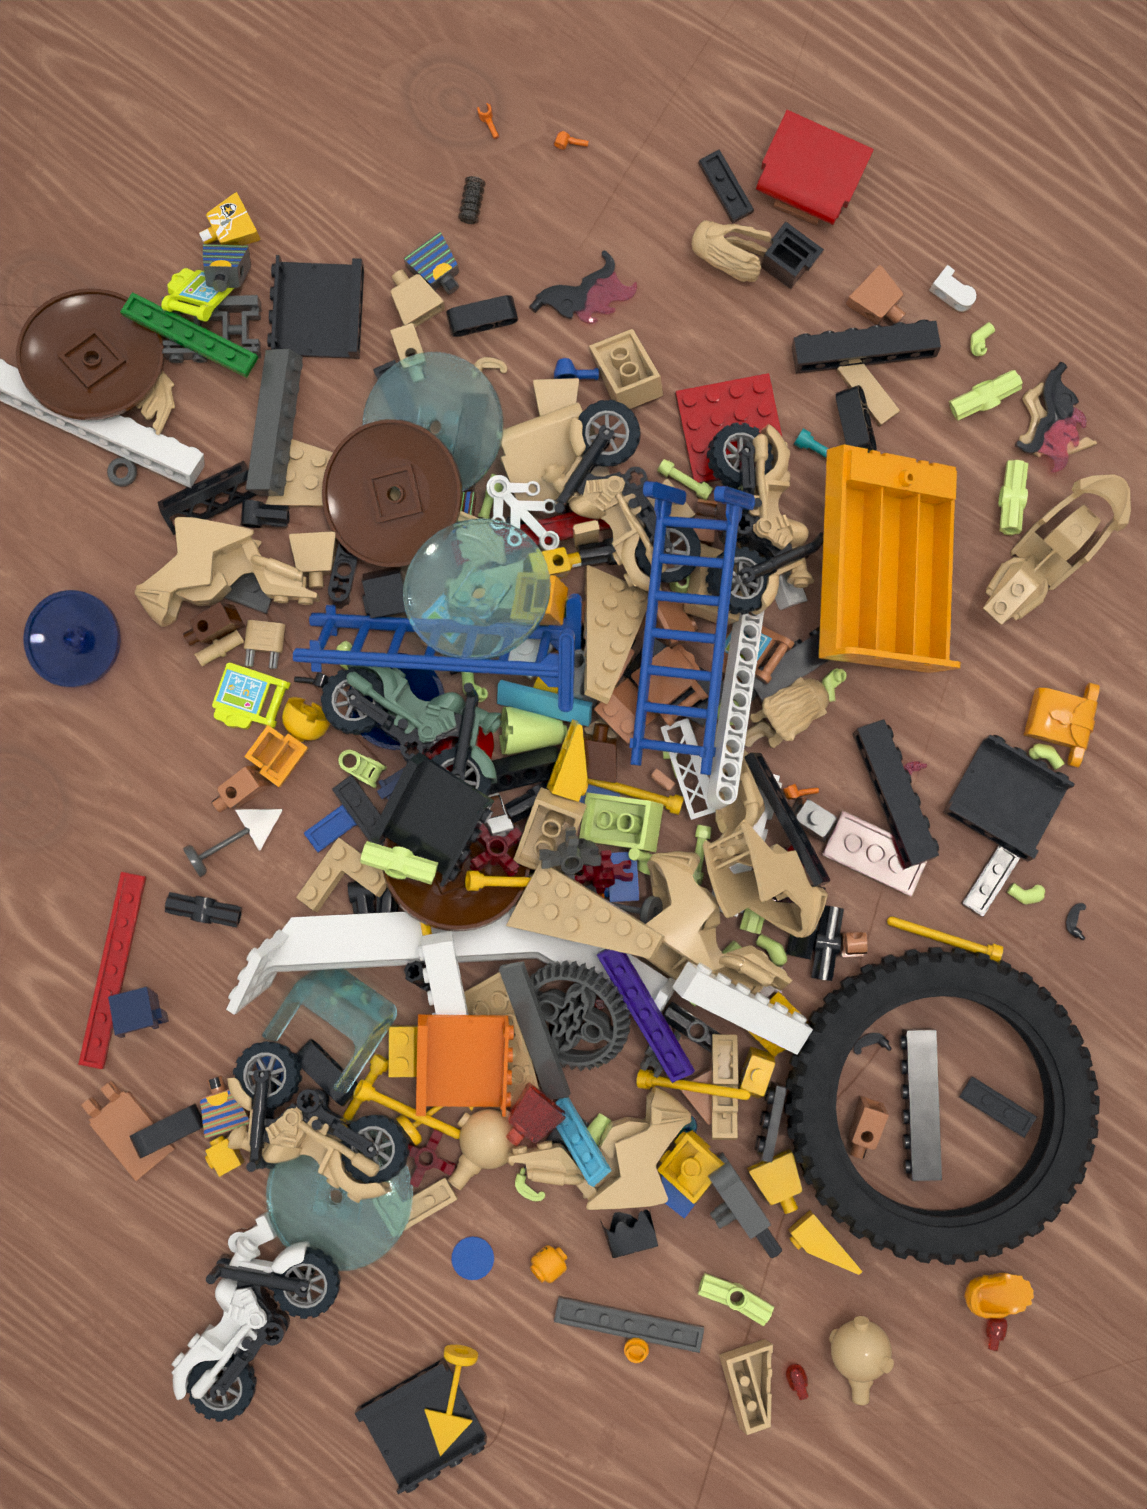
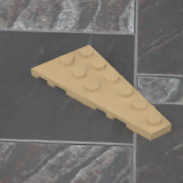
[266,439,401,507]
[584,565,648,704]
[506,861,665,959]
[464,972,545,1129]

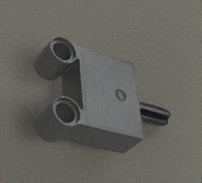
[708,1152,782,1258]

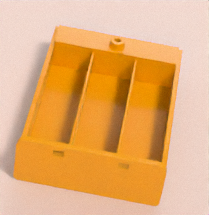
[819,444,961,673]

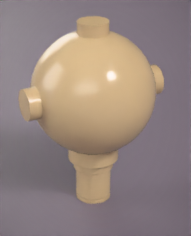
[448,1108,518,1190]
[829,1316,894,1405]

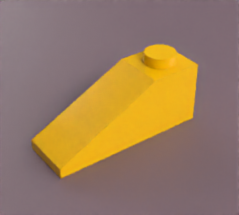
[547,719,588,802]
[788,1210,862,1275]

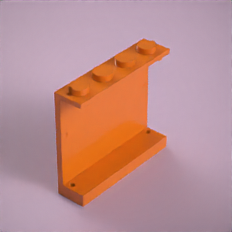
[416,1014,514,1117]

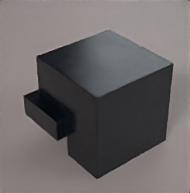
[761,221,824,289]
[362,567,415,618]

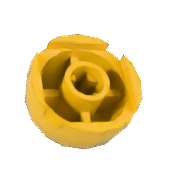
[282,697,330,742]

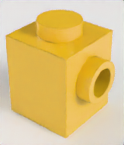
[205,1135,245,1177]

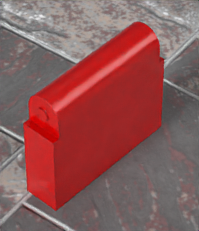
[756,110,874,225]

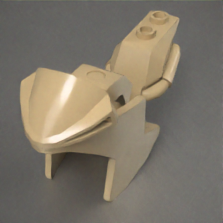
[983,475,1131,625]
[134,517,320,627]
[703,760,828,938]
[644,851,792,995]
[508,1087,691,1210]

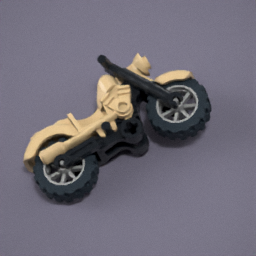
[541,400,701,591]
[705,422,824,615]
[227,1041,410,1203]

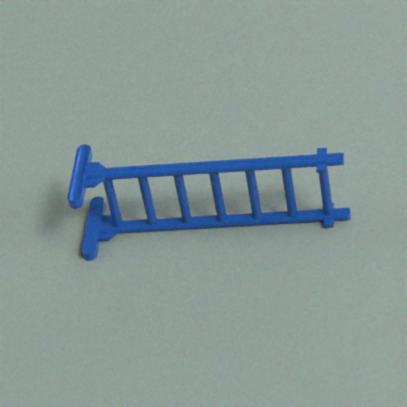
[629,481,755,775]
[293,593,582,712]

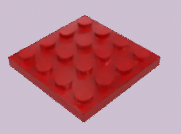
[675,373,783,484]

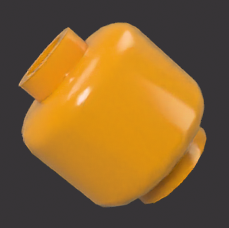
[530,1245,567,1283]

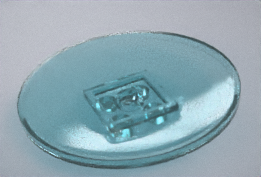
[362,352,504,492]
[403,518,551,660]
[266,1120,413,1271]

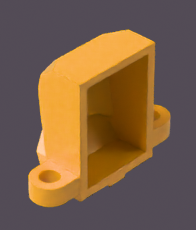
[1024,683,1100,768]

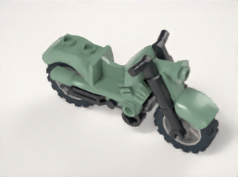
[321,652,502,796]

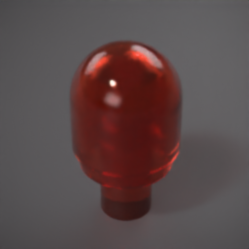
[986,1318,1008,1351]
[786,1364,809,1400]

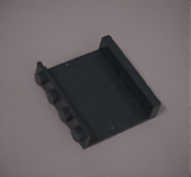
[267,255,364,359]
[943,735,1075,862]
[369,752,494,887]
[355,1358,487,1495]

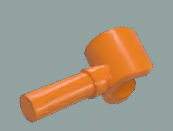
[477,103,499,139]
[554,131,589,150]
[783,784,819,800]

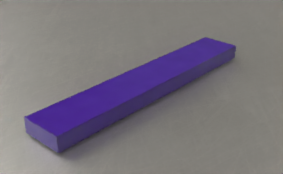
[597,949,695,1083]

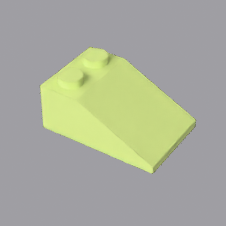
[579,792,664,852]

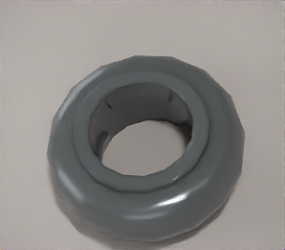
[107,457,137,487]

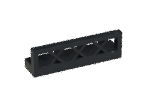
[158,461,257,535]

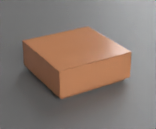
[650,768,676,792]

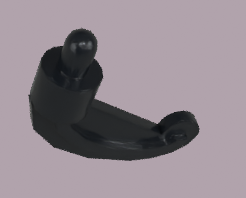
[1066,903,1086,940]
[854,1033,892,1055]

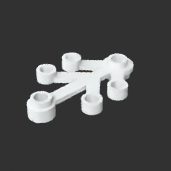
[486,475,560,550]

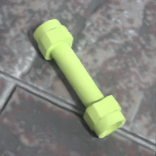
[657,459,713,500]
[693,825,712,885]

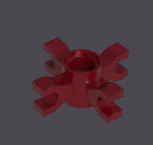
[469,823,523,877]
[575,850,634,894]
[408,1129,456,1188]

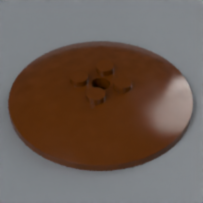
[16,289,164,420]
[322,419,462,567]
[383,812,530,931]

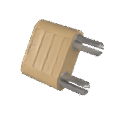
[244,620,285,669]

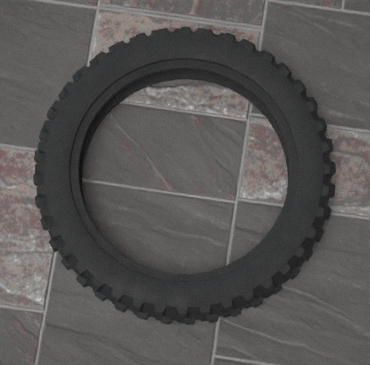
[784,947,1100,1265]

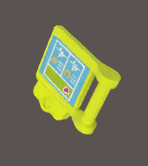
[161,268,234,321]
[212,663,291,730]

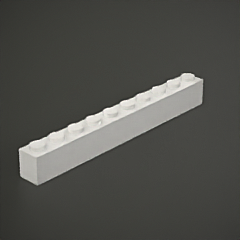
[0,359,204,488]

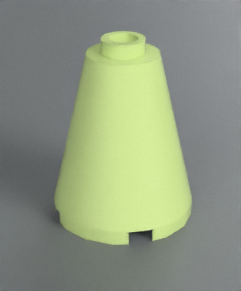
[499,706,567,755]

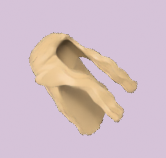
[691,220,771,282]
[750,677,829,748]

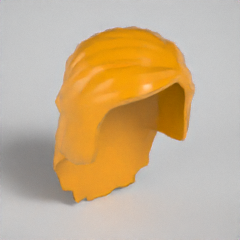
[964,1273,1034,1319]

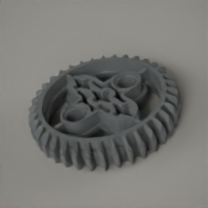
[530,960,631,1071]

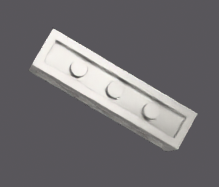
[660,718,715,820]

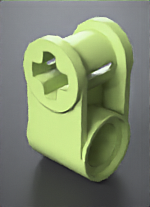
[338,750,387,788]

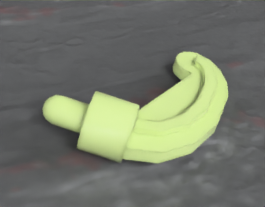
[515,1167,545,1201]

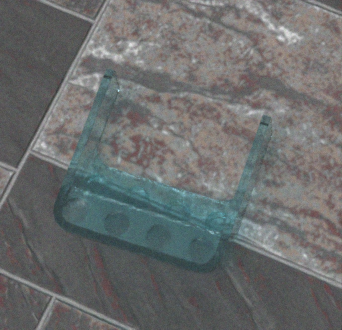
[262,969,397,1093]

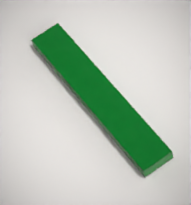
[120,292,258,378]

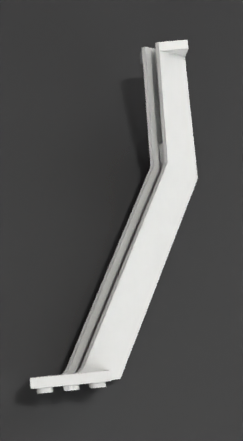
[226,906,676,1015]

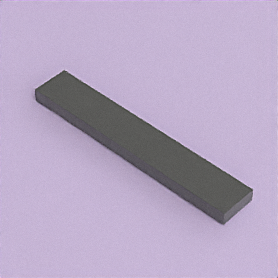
[499,961,571,1100]
[554,1296,704,1353]

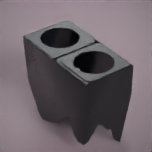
[600,1209,658,1258]

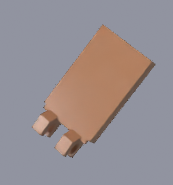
[81,1081,176,1181]

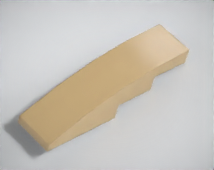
[712,1034,738,1140]

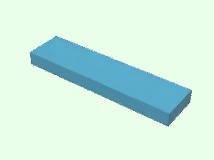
[497,680,593,727]
[546,1097,612,1187]

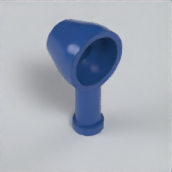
[554,358,599,380]

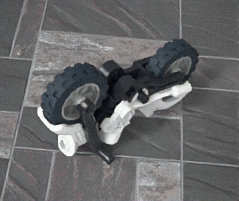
[171,1236,341,1422]

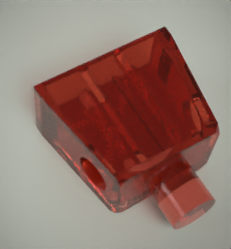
[506,1082,566,1146]

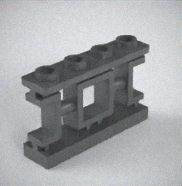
[162,295,262,363]

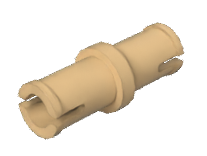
[195,629,244,667]

